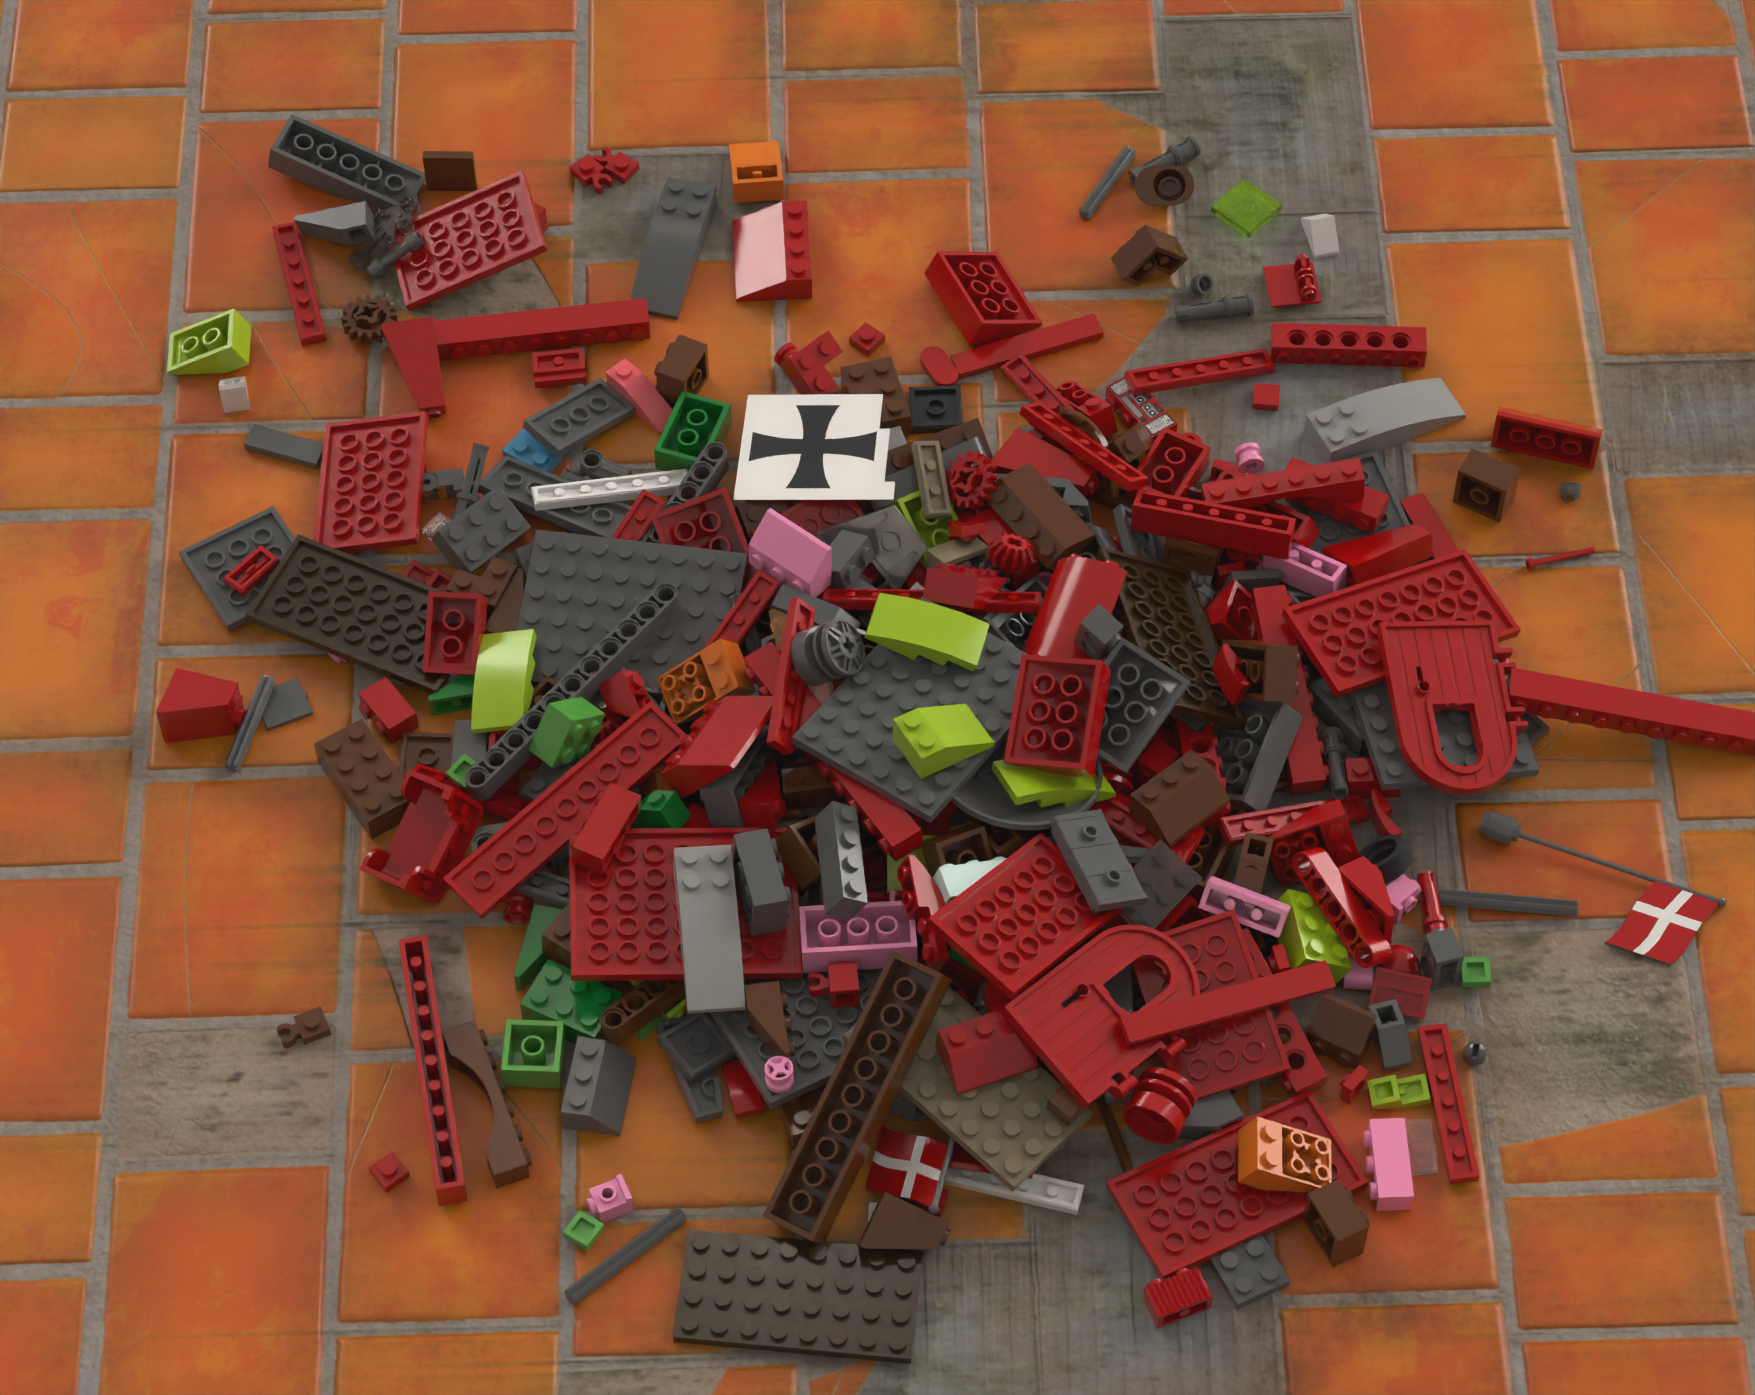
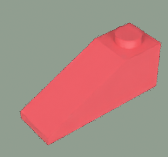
[606,358,673,435]

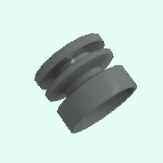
[791,618,865,687]

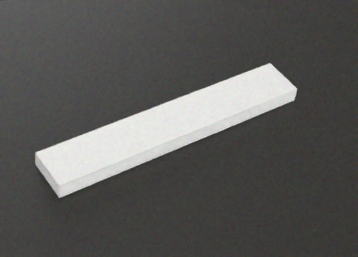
[531,469,688,511]
[944,1168,1084,1215]

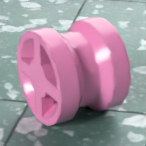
[1234,442,1264,474]
[765,1056,794,1093]

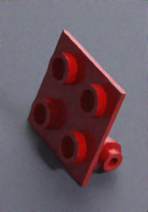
[1263,254,1322,308]

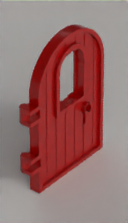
[1376,620,1528,795]
[1000,925,1200,1109]

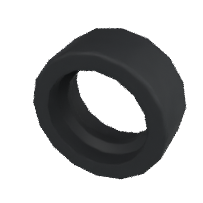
[1359,835,1413,884]

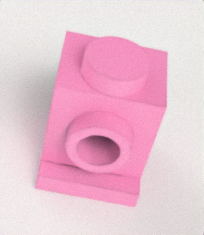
[1386,874,1422,925]
[586,1174,634,1223]

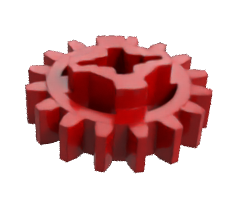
[945,451,998,510]

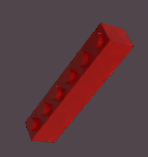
[1131,489,1296,560]

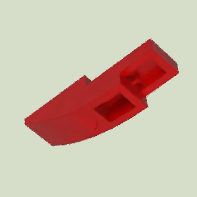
[897,855,949,972]

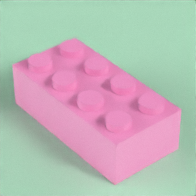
[799,901,917,973]

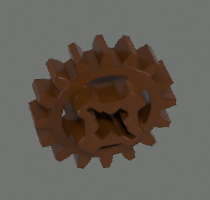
[341,294,398,345]

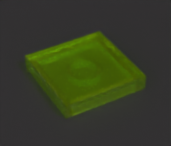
[1211,178,1282,238]

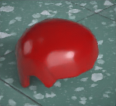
[1375,944,1421,976]

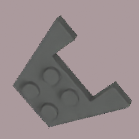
[815,505,928,589]

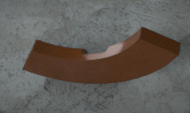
[1060,407,1120,498]

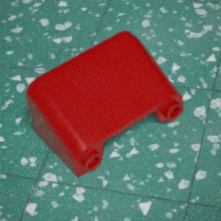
[359,769,483,904]

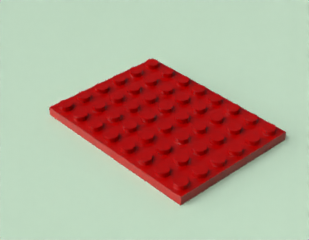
[569,827,802,981]

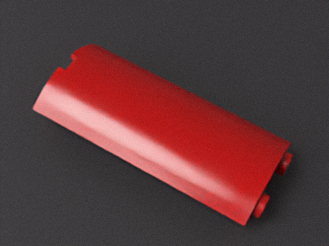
[1023,554,1127,660]

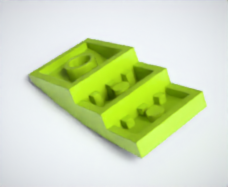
[864,593,990,671]
[471,629,537,734]
[992,760,1116,808]

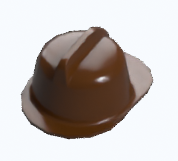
[1134,165,1195,206]

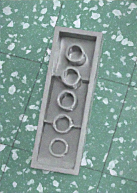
[1304,378,1466,464]
[673,845,745,1014]

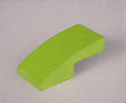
[1367,1073,1432,1109]

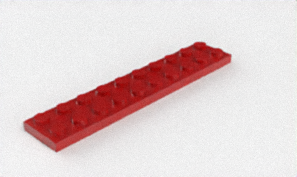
[443,701,686,920]

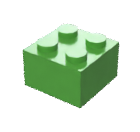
[528,696,605,767]
[501,1019,566,1088]

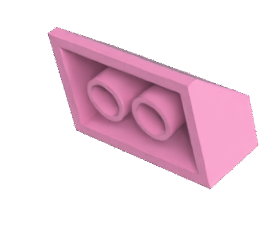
[749,508,832,597]

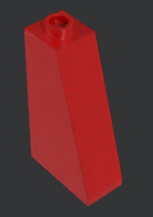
[381,317,447,418]
[990,427,1099,499]
[1322,524,1433,586]

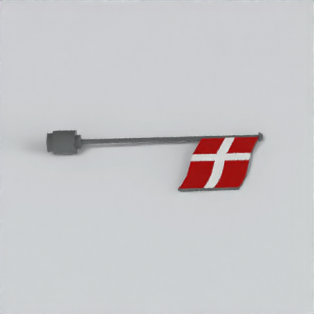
[1478,811,1726,966]
[866,978,989,1214]

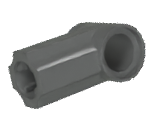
[580,449,632,480]

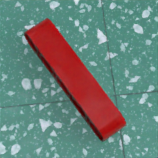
[1292,847,1392,968]

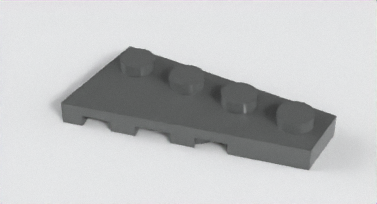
[656,1012,723,1124]

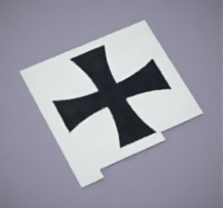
[733,394,895,500]

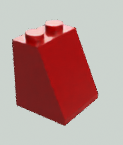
[156,668,246,743]

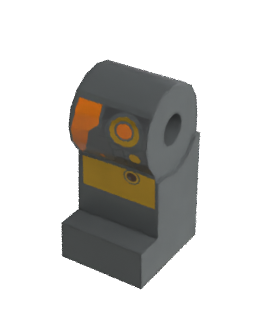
[422,468,465,503]

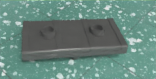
[1050,809,1148,913]

